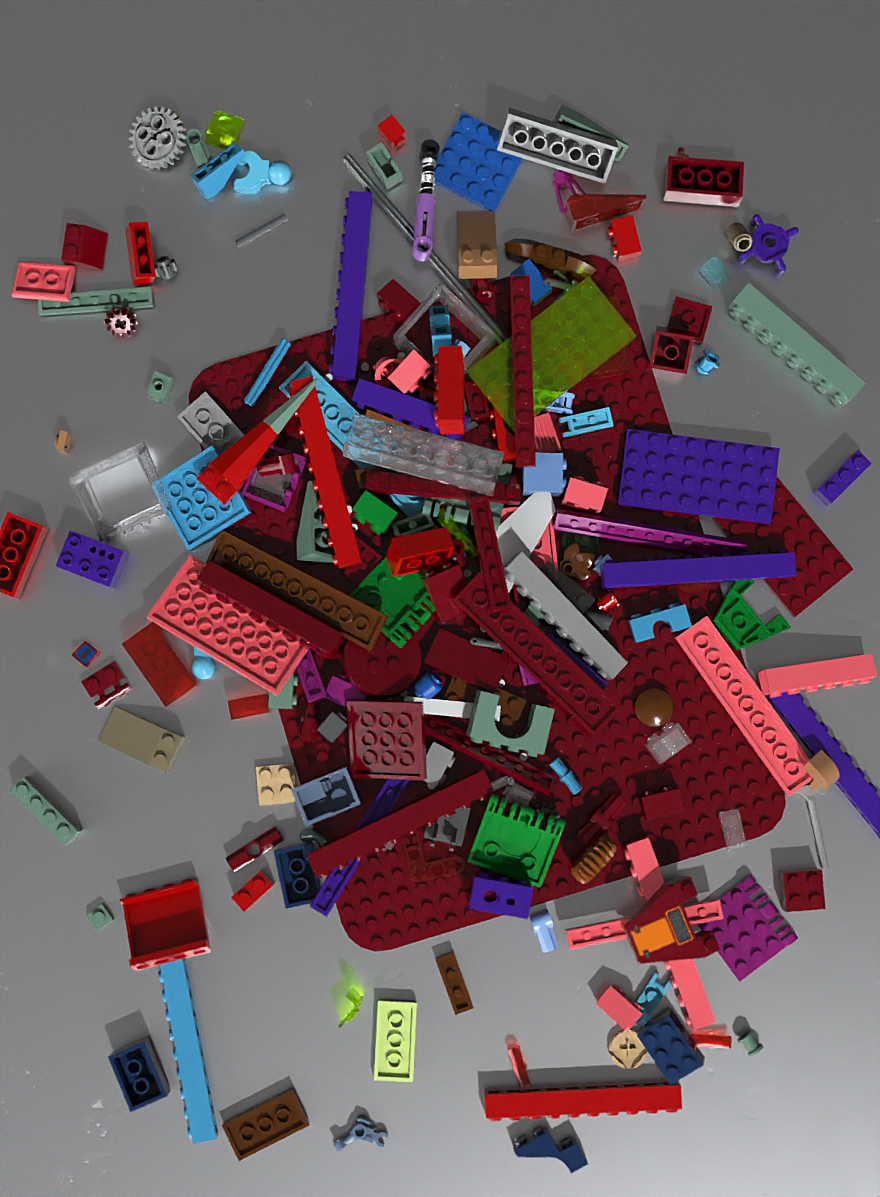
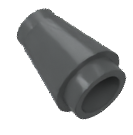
[584,610,613,631]

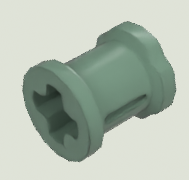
[737,1030,764,1057]

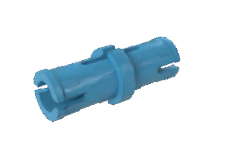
[549,757,583,795]

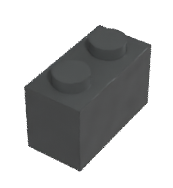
[317,712,348,742]

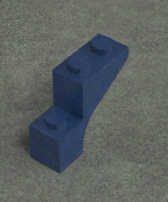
[513,1127,588,1174]

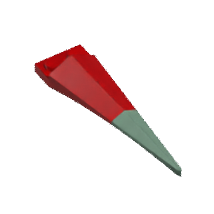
[196,379,318,506]

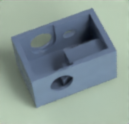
[291,766,362,826]

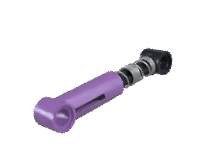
[412,139,440,261]

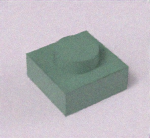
[86,903,114,931]

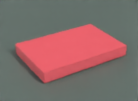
[11,261,76,302]

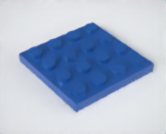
[433,112,523,212]

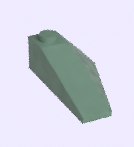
[553,105,629,161]
[297,481,335,563]

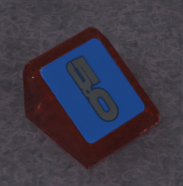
[71,641,100,667]

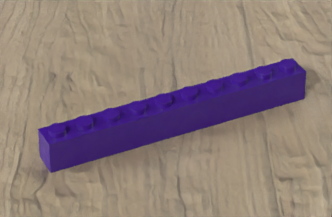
[329,191,373,382]
[600,550,796,589]
[760,689,880,839]

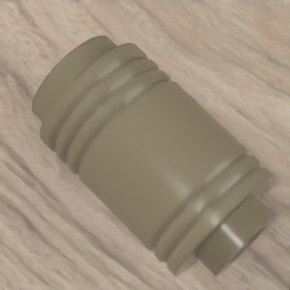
[726,222,752,252]

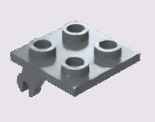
[424,807,470,852]

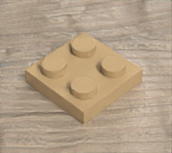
[256,763,297,806]

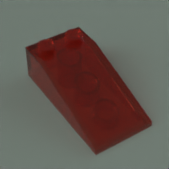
[564,194,647,232]

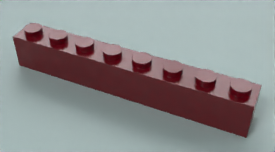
[197,560,343,659]

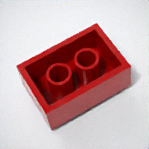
[385,527,454,577]

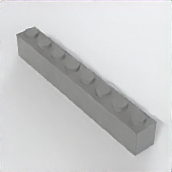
[503,552,628,680]

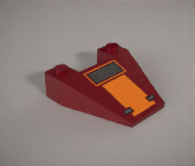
[623,876,720,964]

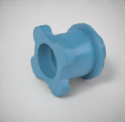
[695,349,720,375]

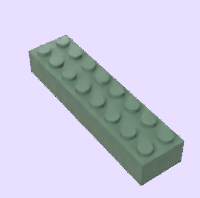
[727,283,866,407]

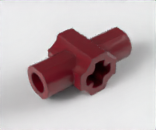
[449,531,469,569]

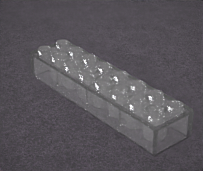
[343,413,504,496]

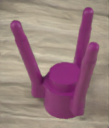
[552,170,593,214]

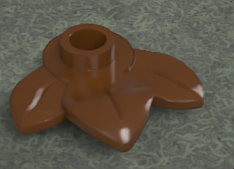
[558,543,595,581]

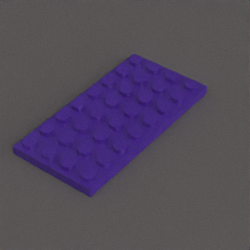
[618,429,780,524]

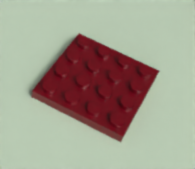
[347,700,427,780]

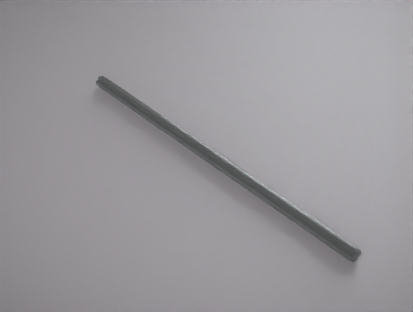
[342,154,542,384]

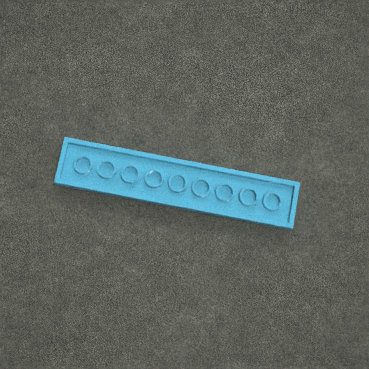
[279,361,434,517]

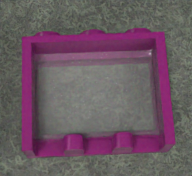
[240,444,307,513]

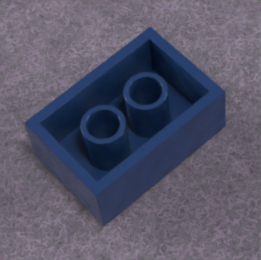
[274,841,322,909]
[637,1008,705,1085]
[108,1037,171,1112]

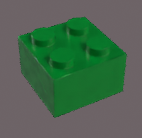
[352,490,398,536]

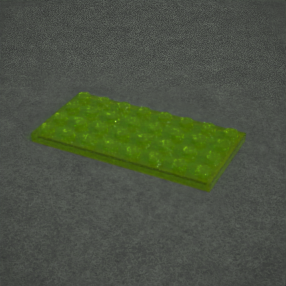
[467,276,637,432]

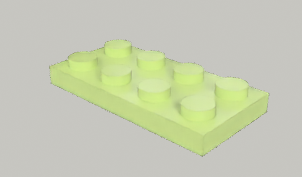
[374,1000,417,1082]

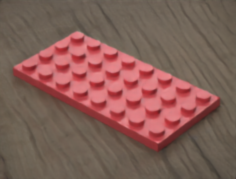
[146,555,308,696]

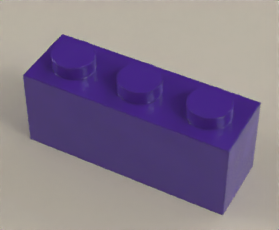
[813,450,872,506]

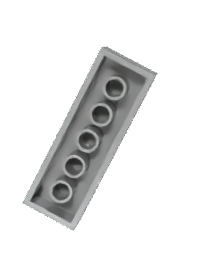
[497,108,618,184]

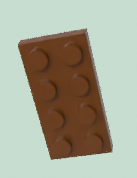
[443,677,527,736]
[222,1088,310,1161]

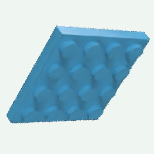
[151,445,252,550]

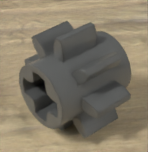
[154,256,178,280]

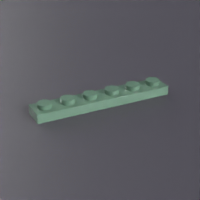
[38,287,154,316]

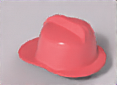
[373,356,405,387]

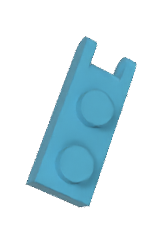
[559,407,613,438]
[635,971,672,1026]

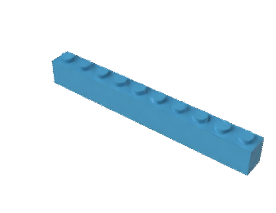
[158,958,219,1144]

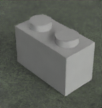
[423,741,456,787]

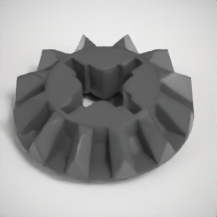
[531,802,560,831]

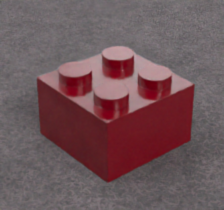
[649,326,694,374]
[779,868,826,912]

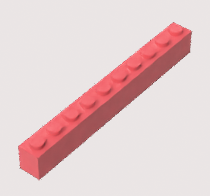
[623,835,716,1030]

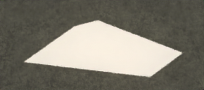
[496,492,556,592]

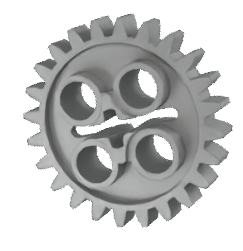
[128,106,187,170]

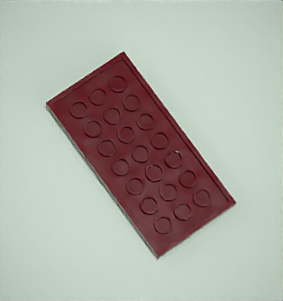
[711,477,854,618]

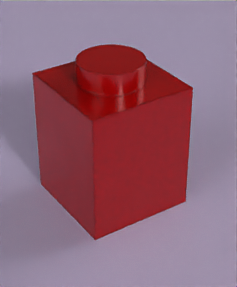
[377,114,406,149]

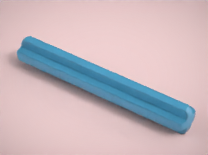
[244,338,290,407]

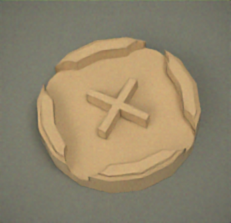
[609,1029,648,1069]

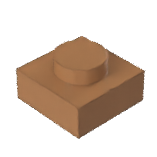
[55,430,72,453]

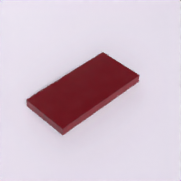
[424,628,510,694]

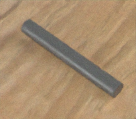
[235,214,288,248]

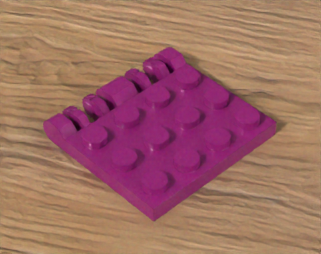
[697,874,798,982]

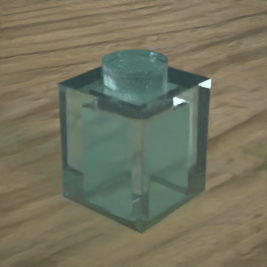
[698,255,730,289]

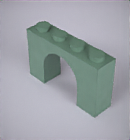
[466,690,555,757]

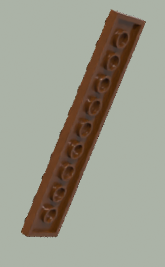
[205,530,389,651]

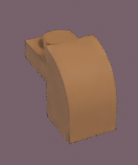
[803,750,839,791]

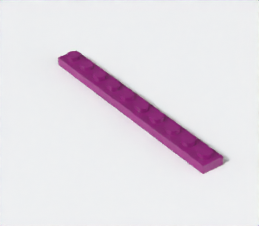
[554,509,747,557]

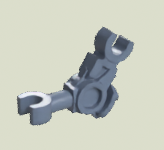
[333,1116,388,1152]

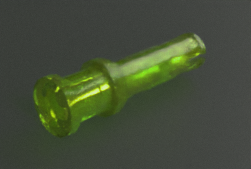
[431,507,479,559]

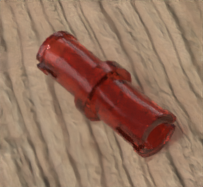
[691,1033,731,1049]
[508,1046,531,1088]

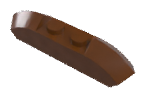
[504,238,597,280]

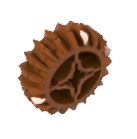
[571,835,617,884]

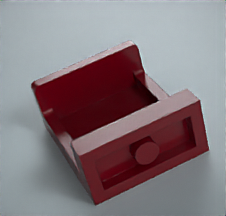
[420,562,467,623]

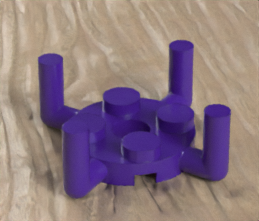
[737,214,799,277]

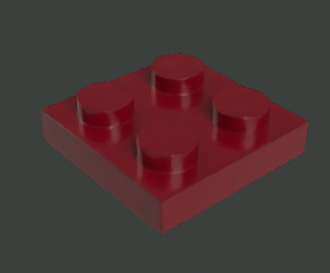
[667,296,713,344]

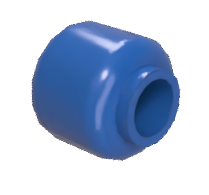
[414,671,442,699]

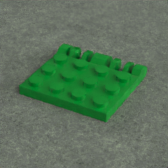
[350,558,435,648]
[467,794,566,888]

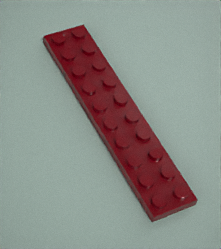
[453,572,621,737]

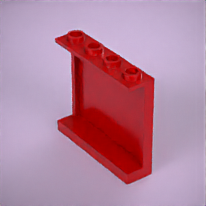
[119,879,211,971]

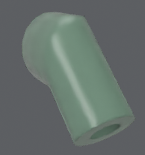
[299,828,327,846]

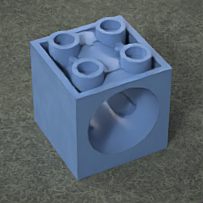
[522,453,566,497]

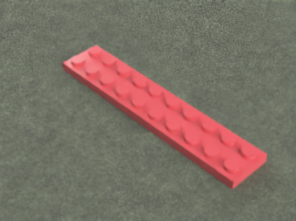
[675,616,813,796]

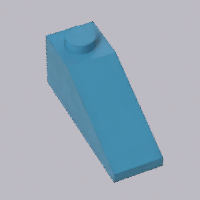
[190,142,244,200]

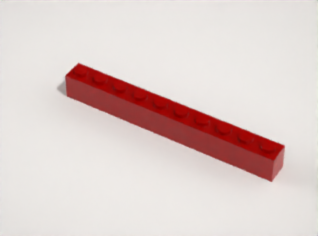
[288,376,362,569]
[484,1081,682,1122]

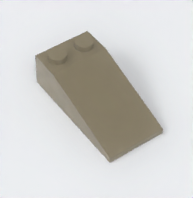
[99,706,185,773]

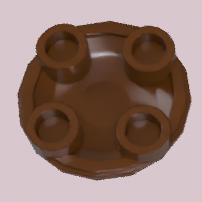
[635,688,673,727]

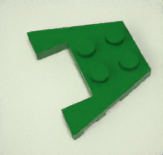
[712,580,791,650]

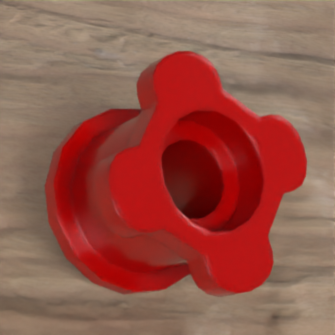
[595,588,621,612]

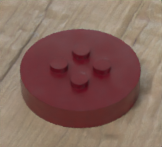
[343,625,421,699]

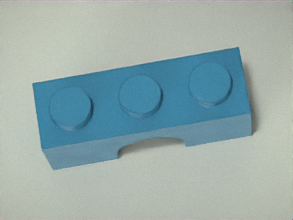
[429,305,452,356]
[627,602,692,643]

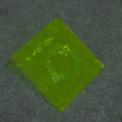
[205,110,245,149]
[339,987,363,1028]

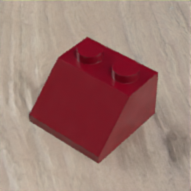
[61,223,109,271]

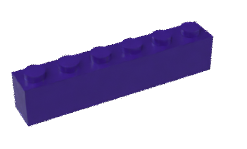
[351,378,469,442]

